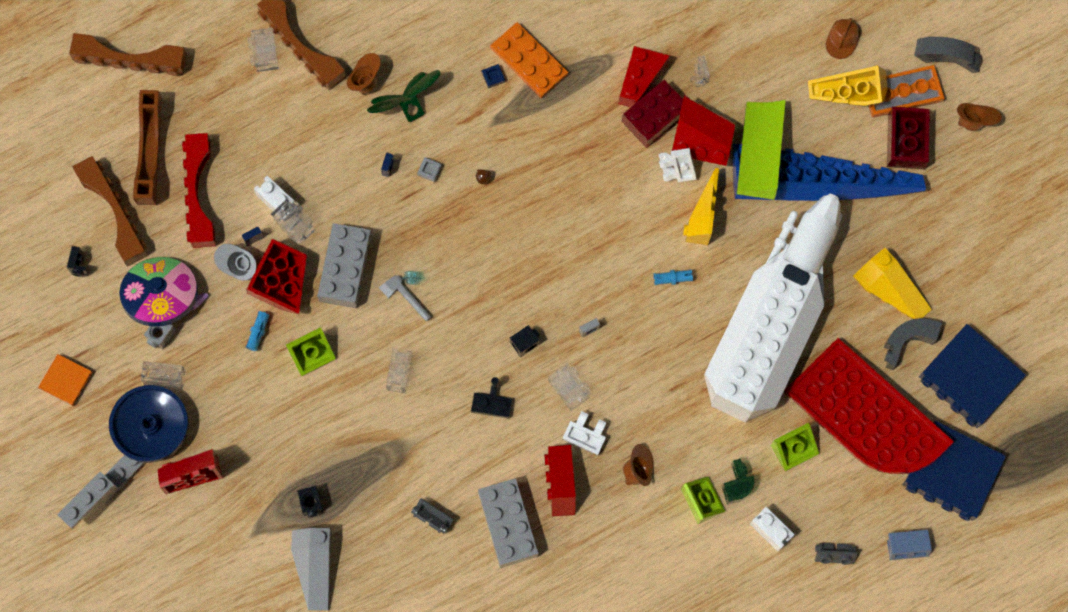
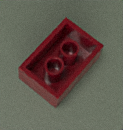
[621,79,683,148]
[887,106,930,170]

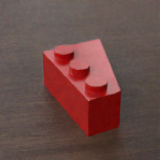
[618,46,670,107]
[544,445,576,517]

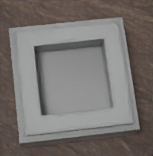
[417,157,442,182]
[579,318,600,337]

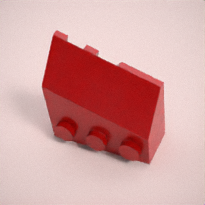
[672,95,735,166]
[246,239,307,315]
[157,449,223,494]

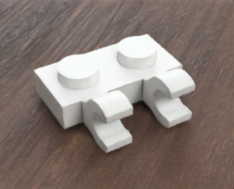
[659,148,697,182]
[562,411,606,456]

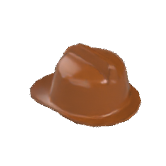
[826,18,860,59]
[347,53,381,95]
[957,103,1002,131]
[623,444,653,486]

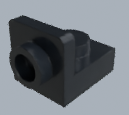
[67,246,89,277]

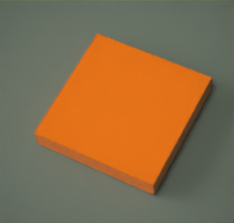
[38,354,93,406]

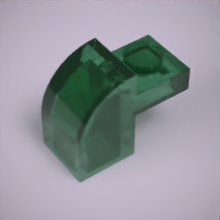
[721,458,754,505]

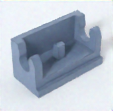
[887,530,932,560]

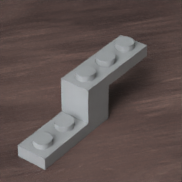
[57,456,145,529]

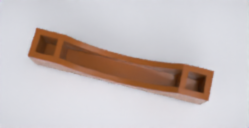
[257,0,346,90]
[69,33,187,76]
[133,90,162,205]
[72,156,148,267]

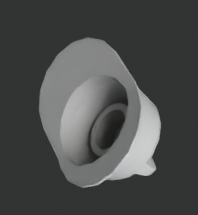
[214,244,257,281]

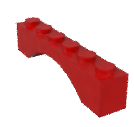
[182,133,216,248]

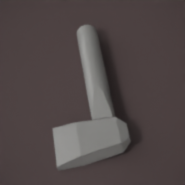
[379,275,431,321]

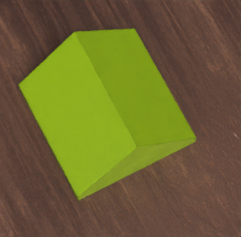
[286,327,336,376]
[770,423,819,471]
[681,477,726,524]

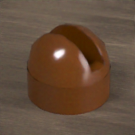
[476,169,492,184]

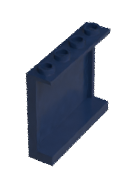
[919,324,1026,428]
[902,420,1006,521]

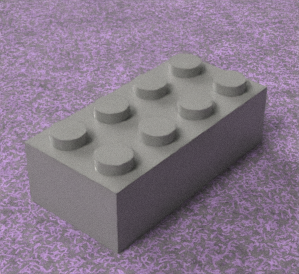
[317,223,372,309]
[478,478,538,568]

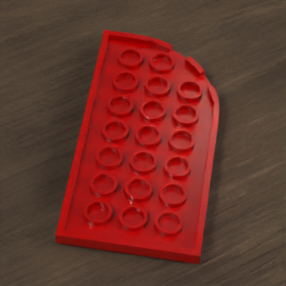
[784,338,954,474]

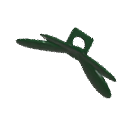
[367,70,441,122]

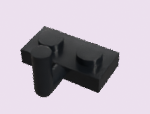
[471,377,512,419]

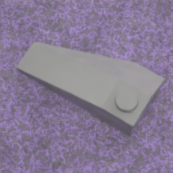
[291,528,332,611]

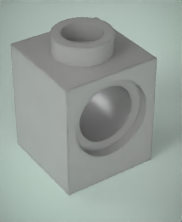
[144,324,176,349]

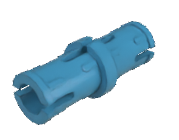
[653,269,693,285]
[246,311,270,351]

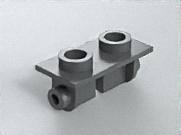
[411,498,454,534]
[815,543,857,565]

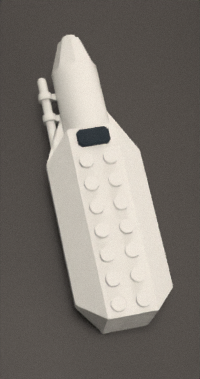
[704,194,843,423]

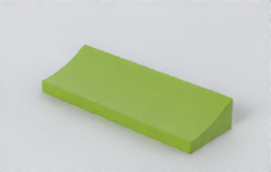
[737,100,786,200]

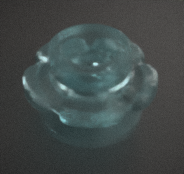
[402,271,421,285]

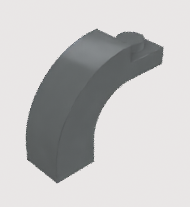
[914,37,981,73]
[883,318,942,370]

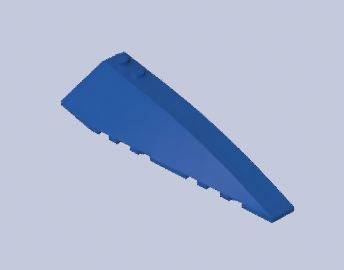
[732,144,926,201]

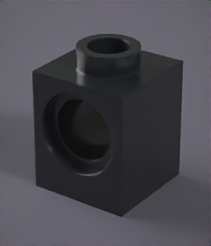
[509,325,540,357]
[297,486,323,518]

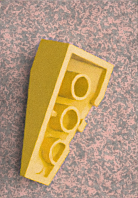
[808,66,888,106]
[683,168,719,245]
[853,248,932,319]

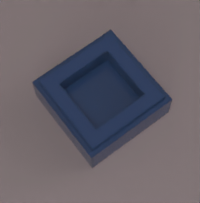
[481,64,505,89]
[381,152,394,177]
[242,227,264,246]

